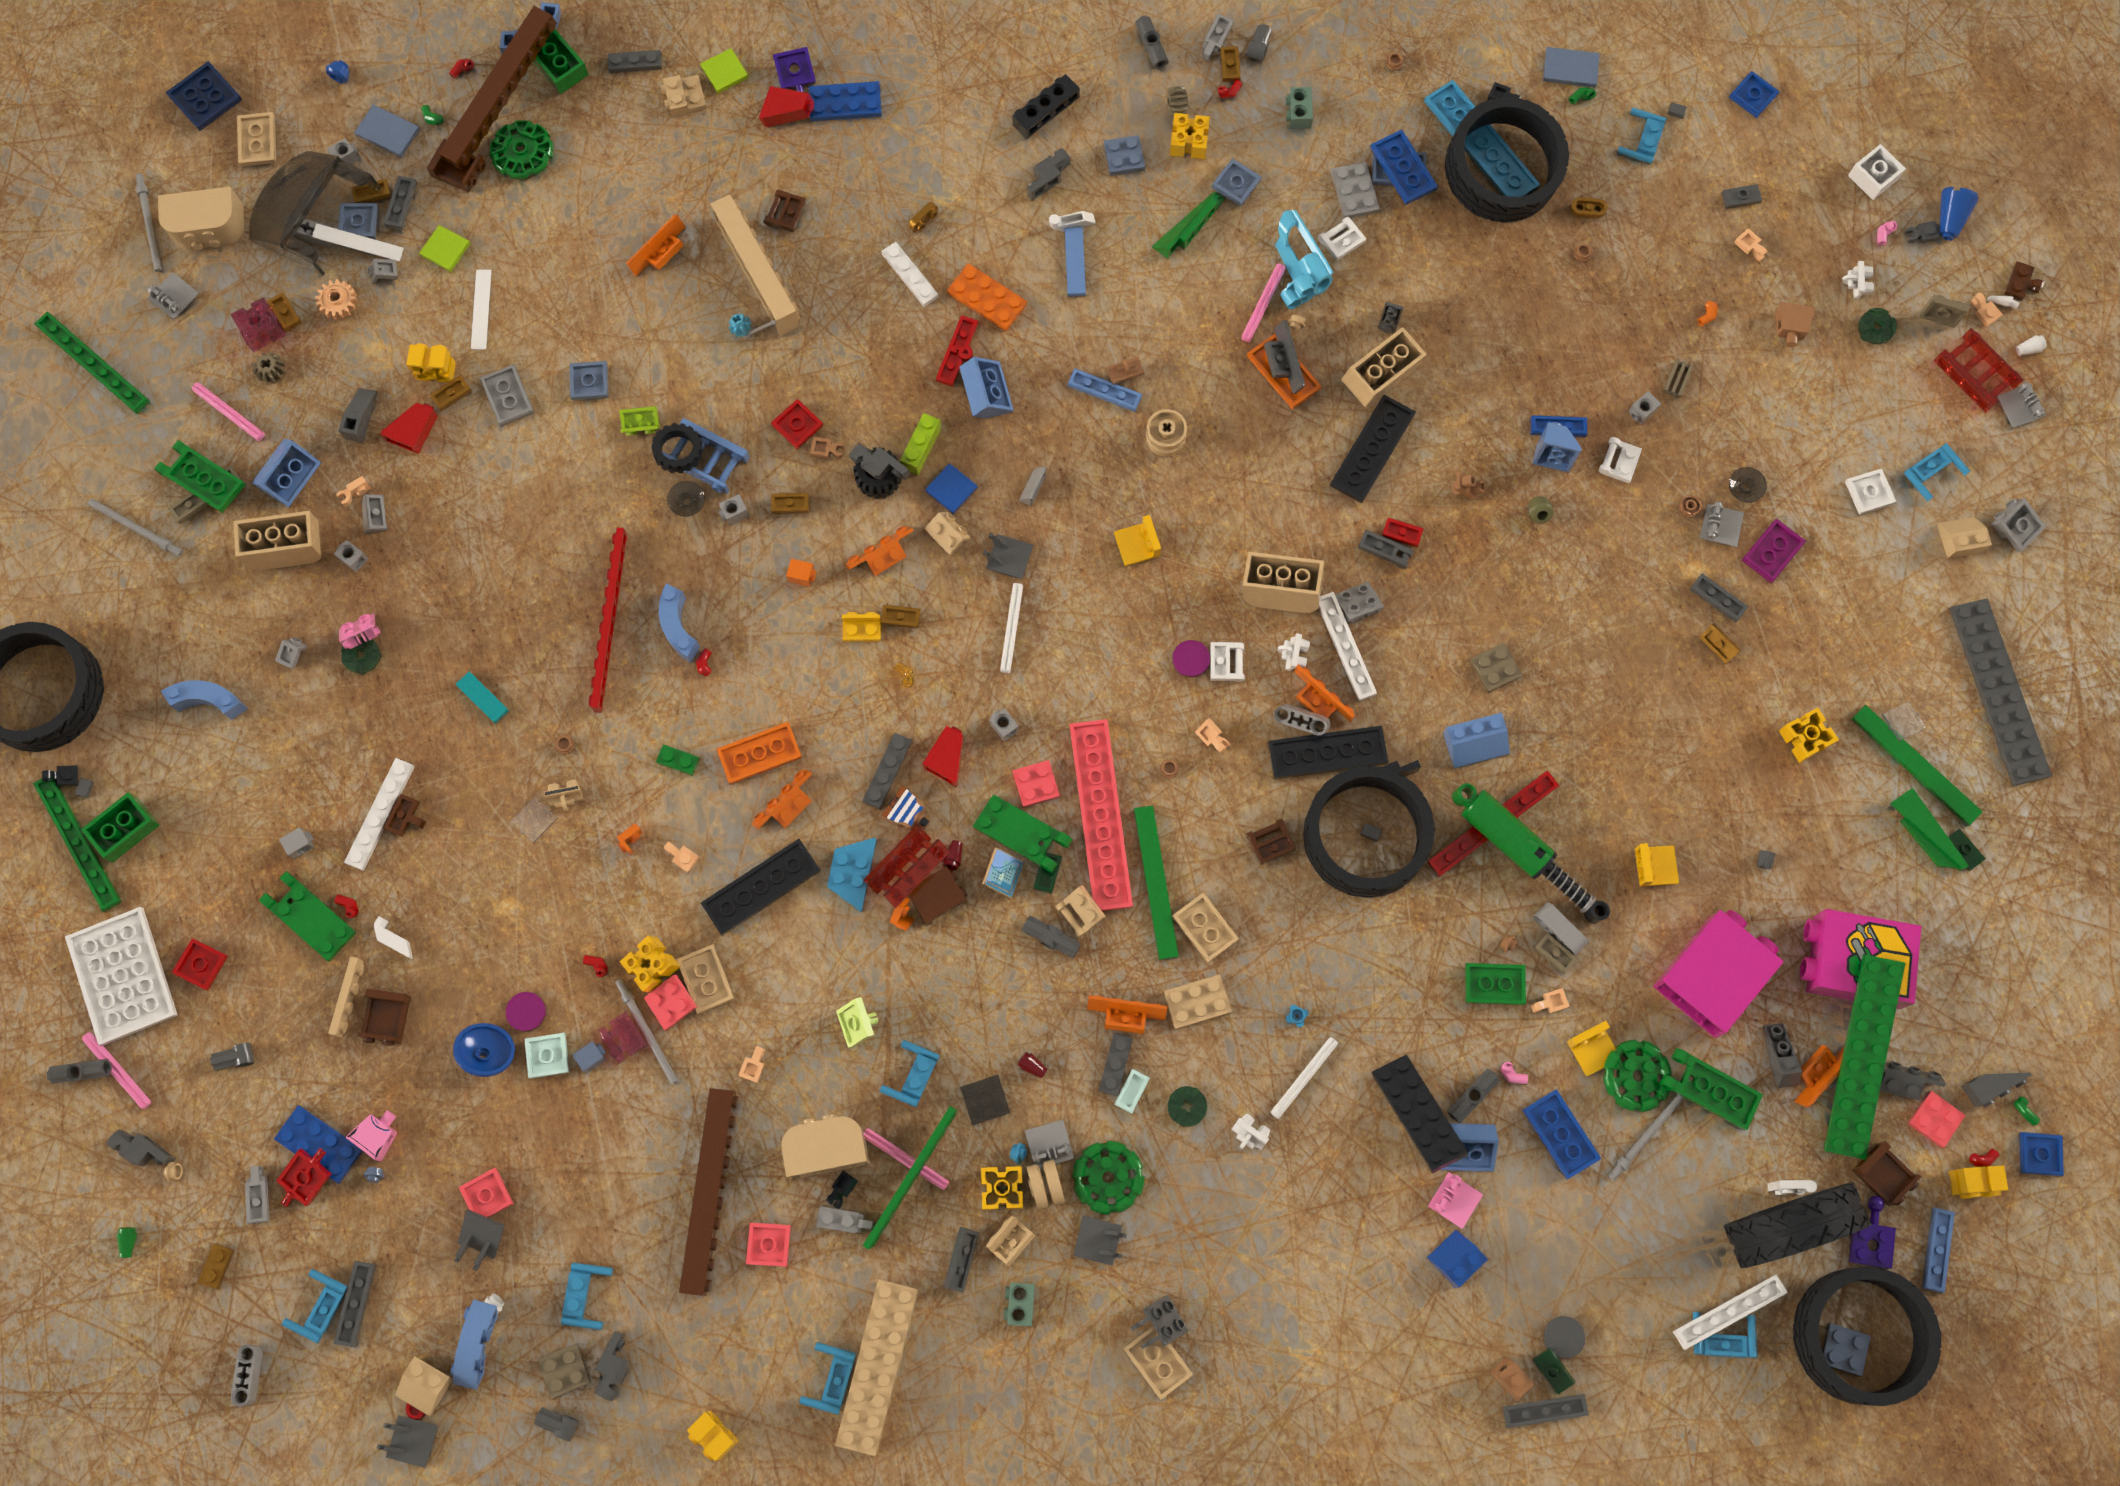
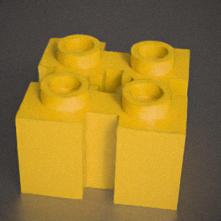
[1170,113,1210,159]
[406,343,456,382]
[1779,707,1839,763]
[620,935,681,992]
[1948,1165,2008,1199]
[981,1166,1023,1211]
[687,1411,739,1461]

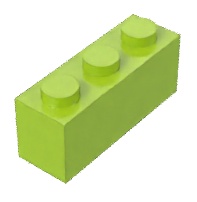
[900,413,941,475]

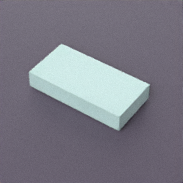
[1114,1069,1150,1114]

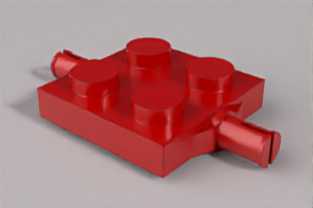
[276,1148,332,1207]

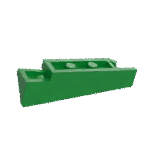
[1152,192,1225,258]
[1890,788,1968,871]

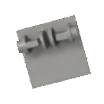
[147,272,199,319]
[1996,382,2046,428]
[1700,502,1744,547]
[1335,582,1384,624]
[1025,1120,1074,1169]

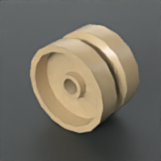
[1146,409,1187,457]
[1026,1159,1065,1210]

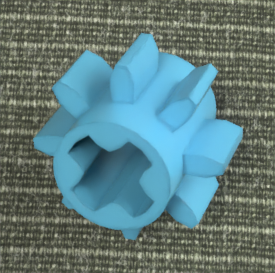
[728,314,752,337]

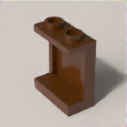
[427,139,486,193]
[906,866,968,926]
[357,989,411,1046]
[1852,1141,1921,1206]

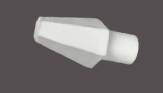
[1987,296,2019,309]

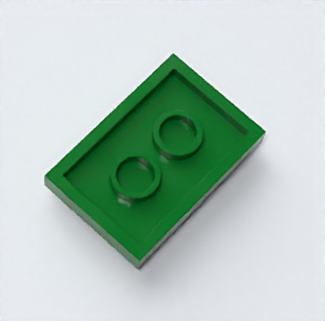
[1465,963,1526,1005]

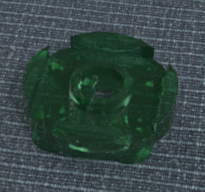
[1858,308,1897,344]
[341,636,382,675]
[1167,1086,1207,1127]

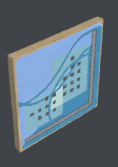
[982,848,1024,898]

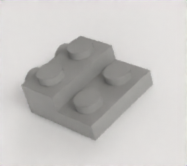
[1991,498,2046,552]

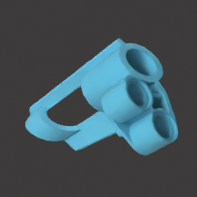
[1275,210,1334,309]

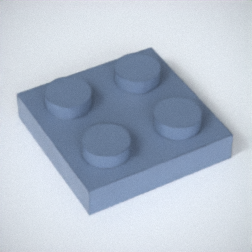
[1104,135,1145,176]
[1212,158,1262,206]
[338,203,378,239]
[570,361,609,400]
[1822,1323,1871,1376]

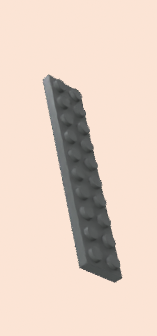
[1949,598,2052,786]

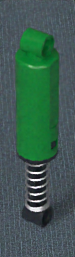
[1452,783,1610,924]

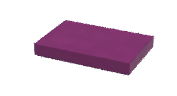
[1741,518,1806,583]

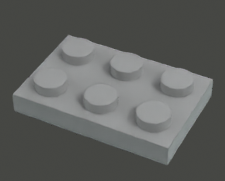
[1331,162,1379,218]

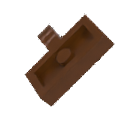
[2004,261,2044,301]
[383,794,426,837]

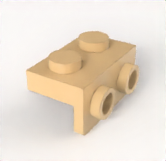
[925,512,970,555]
[986,1215,1035,1267]

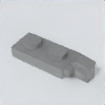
[1202,14,1234,61]
[245,1166,270,1224]
[816,1206,874,1234]

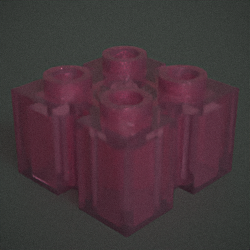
[231,297,287,353]

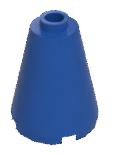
[1939,187,1979,241]

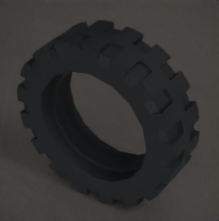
[652,423,703,474]

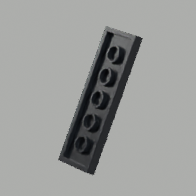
[1330,395,1416,503]
[1268,726,1388,779]
[701,839,821,936]
[1372,1054,1468,1174]

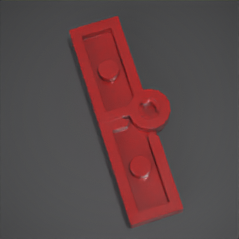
[936,315,978,387]

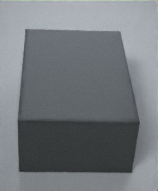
[1667,102,1687,119]
[75,778,94,798]
[1360,823,1381,842]

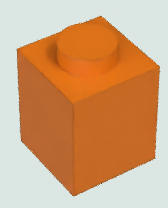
[786,559,817,587]

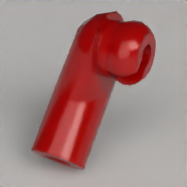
[1969,1148,2000,1167]

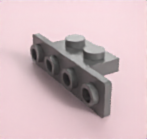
[1264,320,1305,394]
[1880,1061,1946,1100]

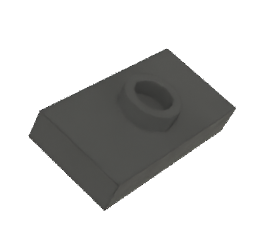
[1721,184,1762,209]

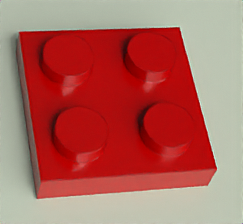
[771,399,824,450]
[172,938,228,991]

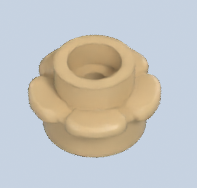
[1288,315,1306,330]
[163,1162,183,1182]

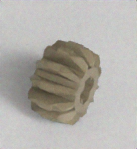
[1166,85,1188,116]
[252,351,285,384]

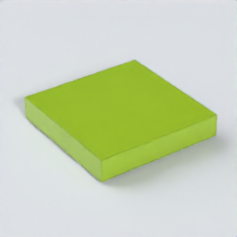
[700,48,749,94]
[419,225,471,272]

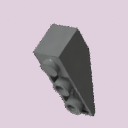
[1378,301,1404,333]
[339,388,378,443]
[1763,1023,1802,1088]
[1961,1073,2031,1108]

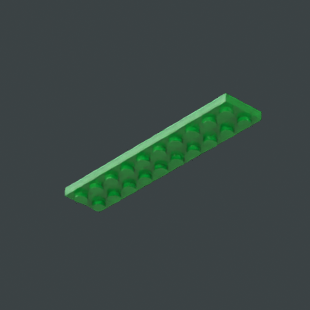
[1824,954,1906,1160]

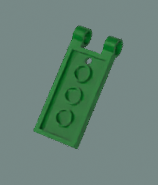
[154,440,246,513]
[973,794,1073,873]
[259,871,357,962]
[1659,1048,1763,1130]

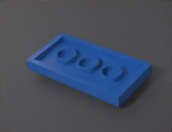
[809,81,882,121]
[1370,129,1438,205]
[1522,1089,1602,1180]
[274,1105,363,1184]

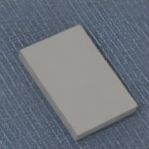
[480,364,535,427]

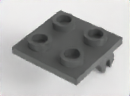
[983,533,1033,580]
[454,1209,505,1271]
[1073,1216,1127,1266]
[1130,1295,1189,1349]
[376,1415,439,1468]

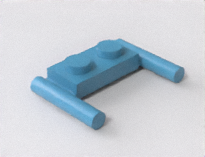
[1617,107,1666,164]
[1904,443,1971,502]
[879,1040,940,1107]
[561,1262,613,1330]
[281,1269,348,1344]
[1692,1312,1758,1358]
[799,1342,856,1415]

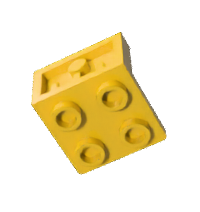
[1114,515,1161,566]
[1635,843,1679,887]
[1566,1021,1621,1076]

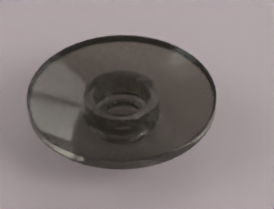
[1729,467,1767,503]
[667,481,705,517]

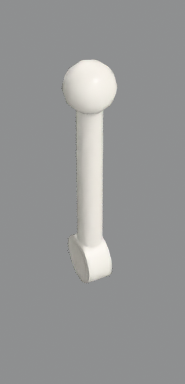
[743,320,776,338]

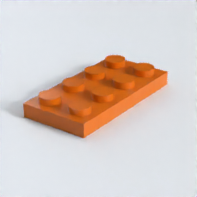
[947,263,1027,332]
[1247,334,1322,410]
[716,722,802,785]

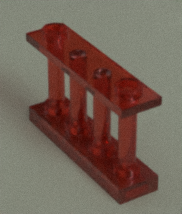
[1934,328,2024,413]
[863,825,950,908]

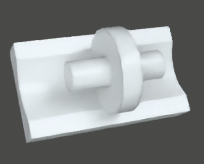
[1842,261,1874,299]
[1277,633,1310,671]
[1231,1114,1270,1151]

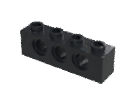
[1012,74,1080,139]

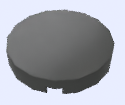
[1543,1316,1585,1358]

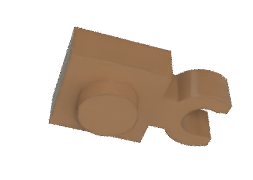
[810,437,844,459]

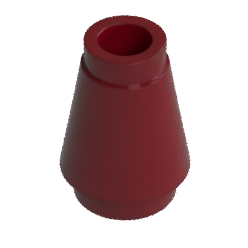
[942,840,963,870]
[1017,1052,1048,1078]

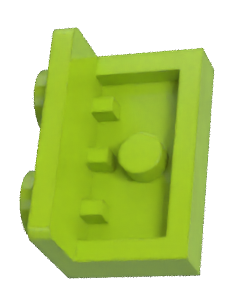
[619,406,660,436]

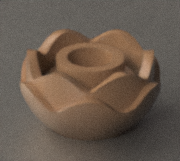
[1678,495,1702,517]

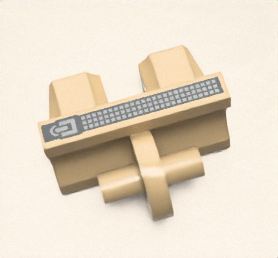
[544,779,584,812]

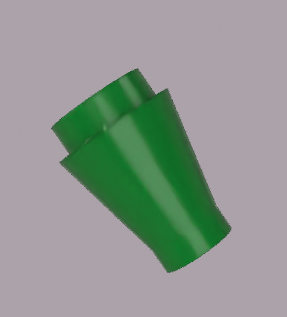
[116,1227,138,1258]

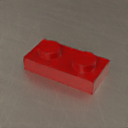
[1382,517,1424,547]

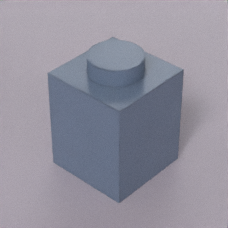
[572,1041,607,1073]

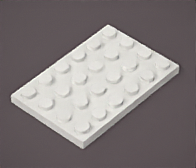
[65,907,178,1046]

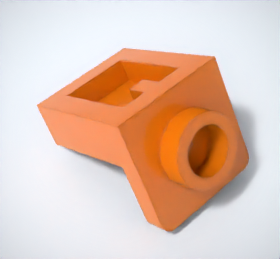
[617,823,643,855]
[890,896,914,931]

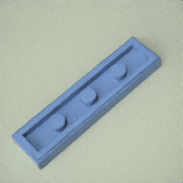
[1065,227,1086,297]
[1067,368,1142,412]
[1922,1207,1955,1293]

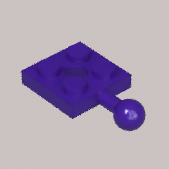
[773,47,816,92]
[1849,1196,1896,1269]

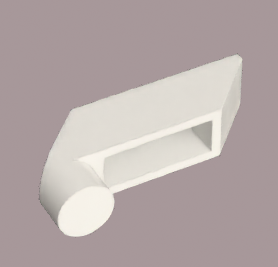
[1049,211,1096,232]
[374,916,413,959]

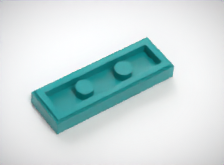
[455,671,509,724]

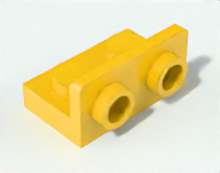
[842,612,881,642]

